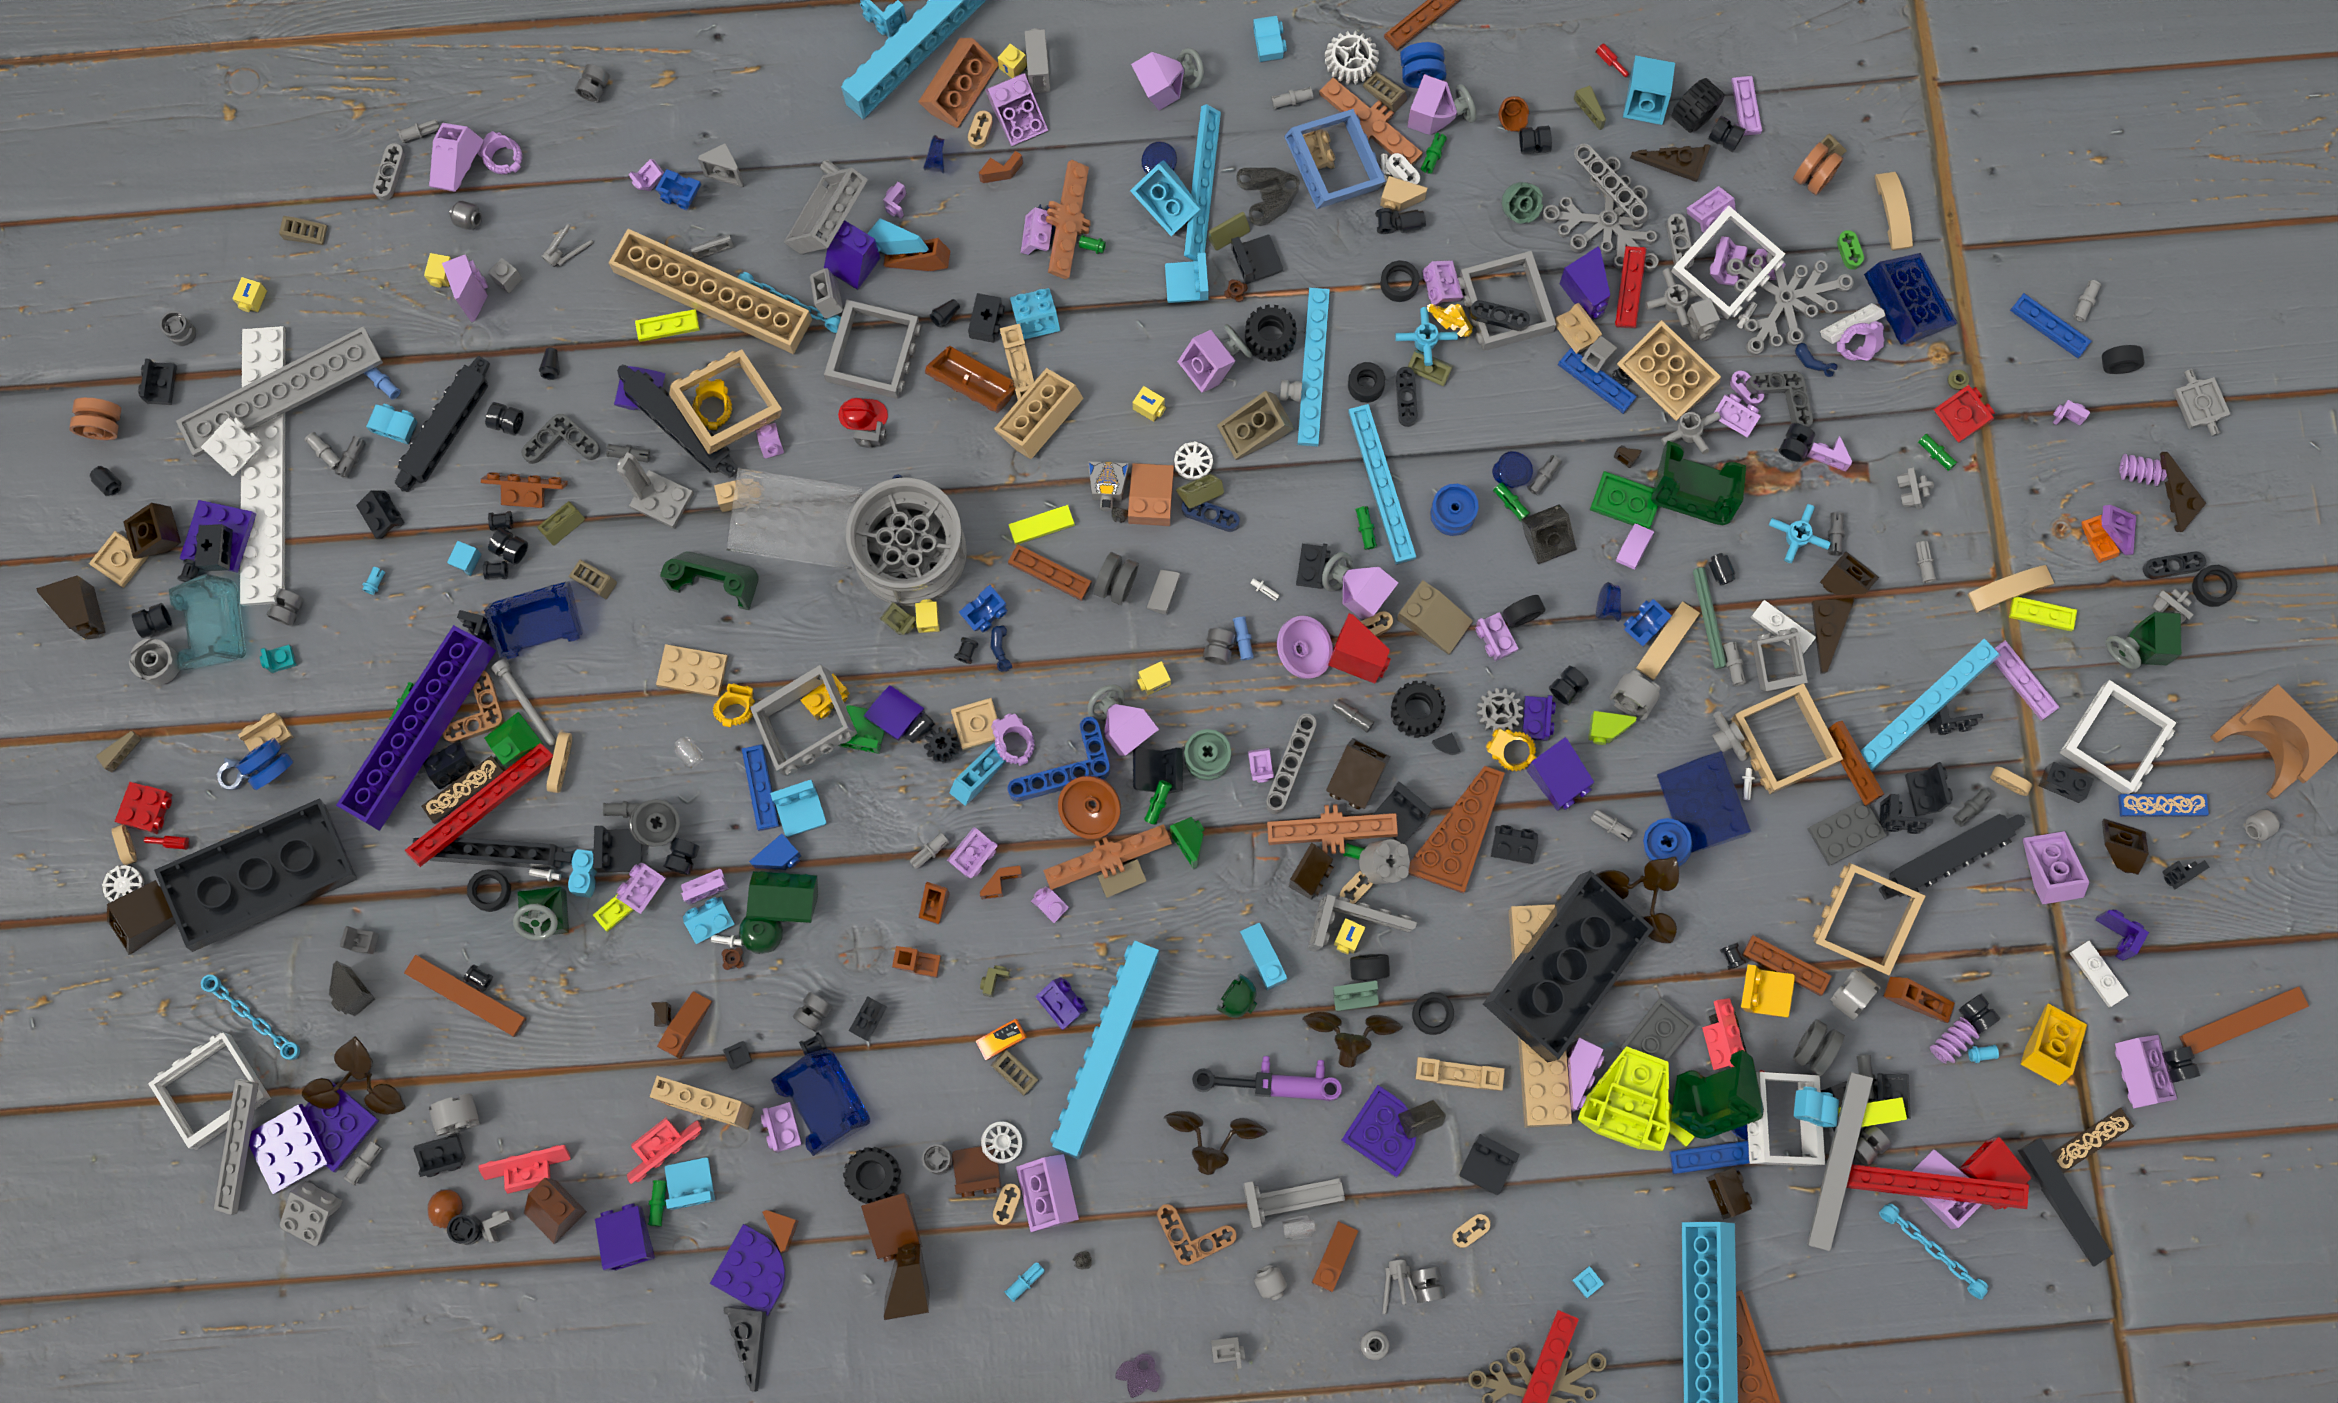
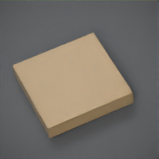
[89,531,149,588]
[951,698,997,751]

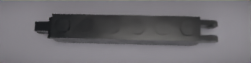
[395,356,490,492]
[617,365,738,478]
[1879,814,2026,900]
[413,837,573,870]

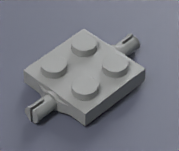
[2173,369,2230,436]

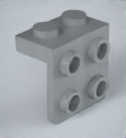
[280,1181,343,1246]

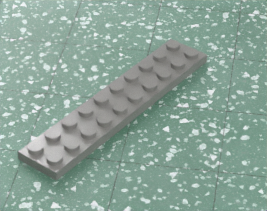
[176,326,383,458]

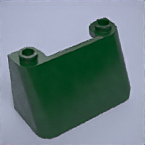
[1651,441,1746,525]
[660,551,759,610]
[1671,1050,1764,1139]

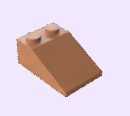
[1128,463,1174,526]

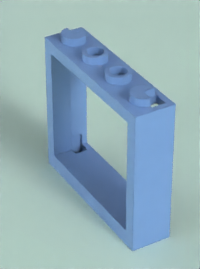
[1284,109,1386,209]

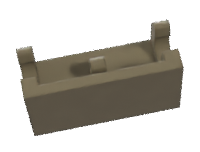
[1097,859,1146,898]

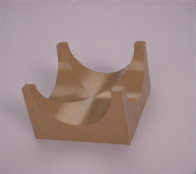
[2210,684,2338,800]

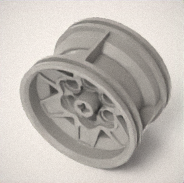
[846,478,967,607]

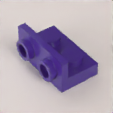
[1522,695,1556,741]
[1035,977,1088,1030]

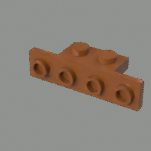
[481,472,568,508]

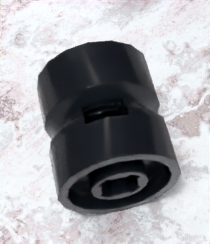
[1708,116,1746,153]
[1519,125,1552,154]
[485,402,524,436]
[1778,423,1815,462]
[488,528,528,565]
[132,603,173,638]
[1549,665,1589,706]
[663,838,700,875]
[1958,993,2001,1034]
[2162,1046,2201,1083]
[447,1214,483,1245]

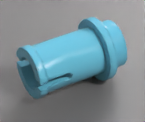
[362,567,385,595]
[1968,1045,1999,1063]

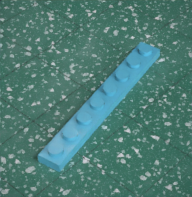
[1184,104,1221,261]
[1298,288,1330,447]
[1348,404,1416,564]
[1860,639,2000,772]

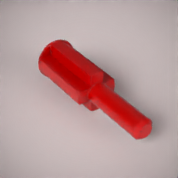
[1595,43,1629,77]
[144,836,189,850]

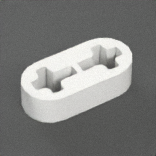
[1386,153,1420,185]

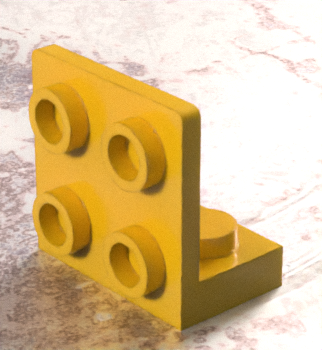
[1741,964,1795,1018]

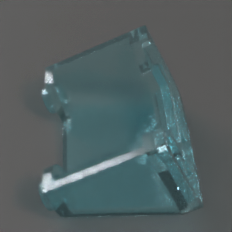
[169,574,246,670]

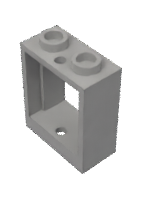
[1025,28,1050,93]
[1751,629,1808,691]

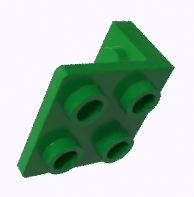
[838,705,884,754]

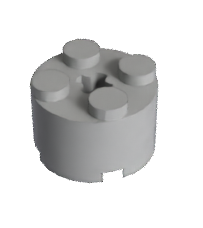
[129,639,181,686]
[1610,670,1661,720]
[1359,839,1410,885]
[1830,969,1881,1021]
[428,1094,480,1136]

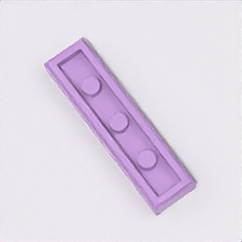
[1994,640,2060,721]

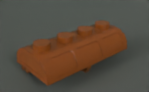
[925,346,1016,413]

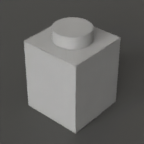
[488,258,522,293]
[1581,336,1617,373]

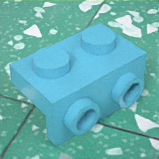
[683,897,735,944]

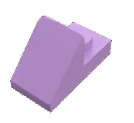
[1807,436,1852,472]

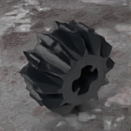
[924,727,960,764]

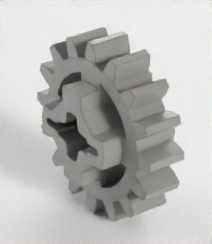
[1476,688,1523,734]

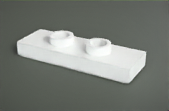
[1820,303,1885,344]
[1751,600,1816,655]
[2070,941,2128,1008]

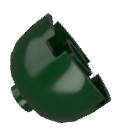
[739,917,783,954]
[1216,973,1257,1018]

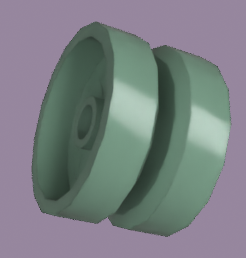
[1184,729,1231,781]

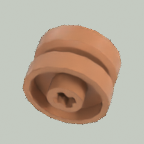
[1793,142,1844,195]
[69,397,121,440]

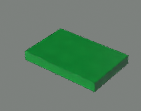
[1590,471,1658,530]

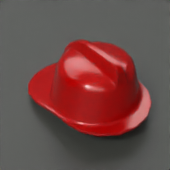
[838,397,888,431]

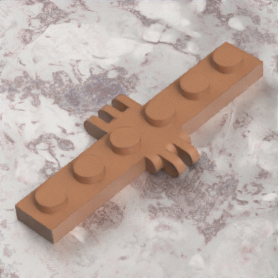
[1319,78,1423,166]
[1046,160,1091,279]
[1267,804,1398,854]
[1043,824,1172,890]

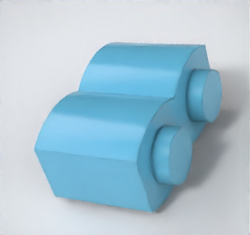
[1253,16,1287,62]
[366,404,418,444]
[568,849,597,898]
[1794,1087,1839,1128]

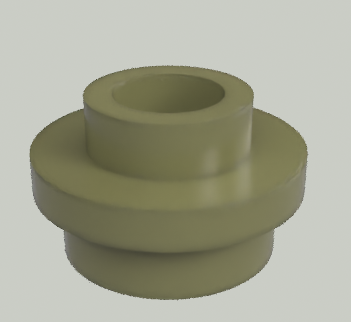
[1948,370,1969,390]

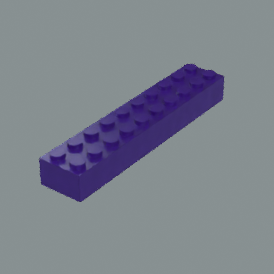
[336,625,496,831]

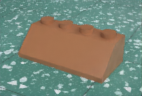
[918,38,999,128]

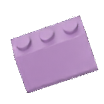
[442,255,488,322]
[2115,1035,2177,1109]
[1016,1154,1079,1232]

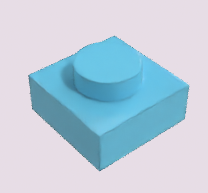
[1571,1266,1604,1298]

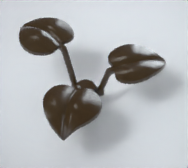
[1595,857,1680,943]
[1302,1012,1403,1068]
[302,1036,405,1115]
[1164,1111,1268,1175]

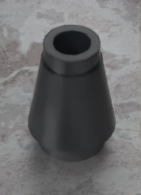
[930,299,960,327]
[539,348,560,380]
[904,712,935,743]

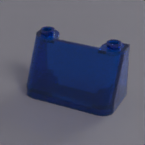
[484,581,583,659]
[771,1049,870,1156]

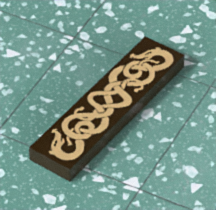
[421,755,504,824]
[2051,1108,2134,1173]

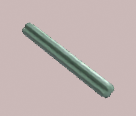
[1693,567,1726,669]

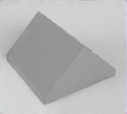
[698,144,744,187]

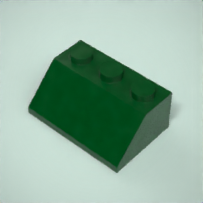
[746,871,818,923]

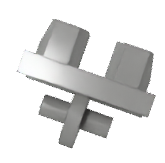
[1897,468,1934,509]
[2152,589,2193,623]

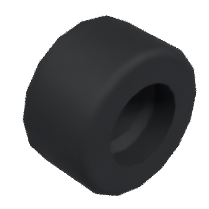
[1348,362,1385,403]
[1350,954,1390,980]

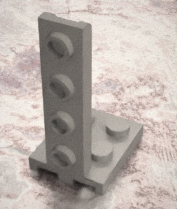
[617,452,694,529]
[1307,894,1417,952]
[1243,1178,1345,1230]

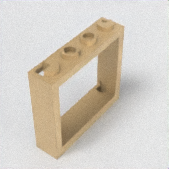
[669,349,782,454]
[1731,683,1843,794]
[1812,862,1925,975]
[650,1076,754,1130]

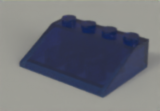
[1864,253,1958,345]
[1657,751,1751,853]

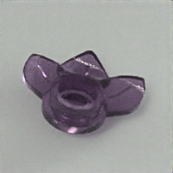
[1115,1354,1160,1398]

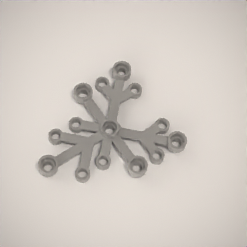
[1542,157,1658,272]
[1726,252,1854,355]

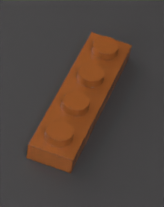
[1008,544,1092,601]
[1828,721,1884,806]
[1742,935,1832,996]

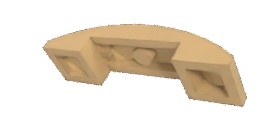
[1875,172,1913,251]
[1000,324,1034,400]
[1968,565,2054,613]
[1636,601,1700,680]
[1415,1057,1504,1091]

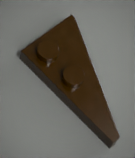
[1630,144,1711,182]
[2159,452,2206,532]
[1812,598,1854,674]

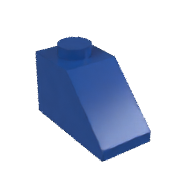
[749,834,801,870]

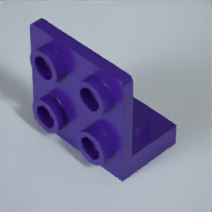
[2095,909,2149,961]

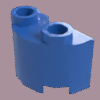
[655,169,701,210]
[959,585,1008,633]
[1624,599,1672,646]

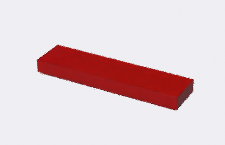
[1615,246,1647,328]

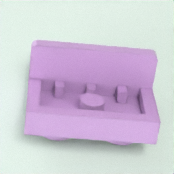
[1710,236,1748,286]
[947,827,998,878]

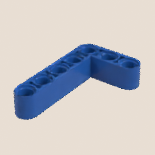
[1007,717,1110,802]

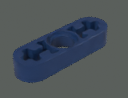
[1182,502,1240,532]

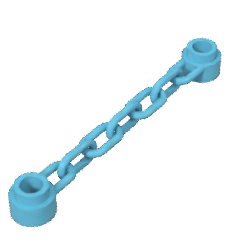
[737,272,841,333]
[201,975,300,1060]
[1879,1203,1988,1299]

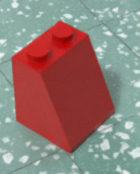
[1328,613,1391,684]
[1958,1137,2031,1210]

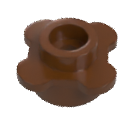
[1224,279,1248,302]
[721,947,744,970]

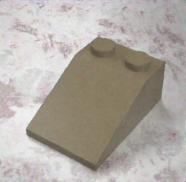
[1217,391,1295,460]
[1397,580,1473,655]

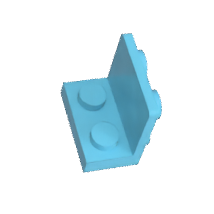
[860,0,907,38]
[1165,253,1208,303]
[1010,288,1060,340]
[770,780,827,837]
[665,1158,715,1210]

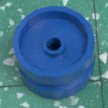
[1400,42,1447,88]
[1430,483,1479,536]
[235,738,293,790]
[1643,818,1693,867]

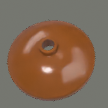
[1058,776,1121,839]

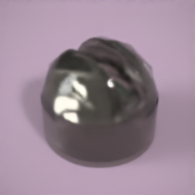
[1111,507,1128,523]
[1073,1251,1092,1270]

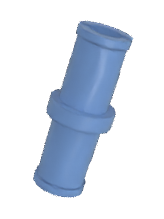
[364,367,401,400]
[1233,616,1254,661]

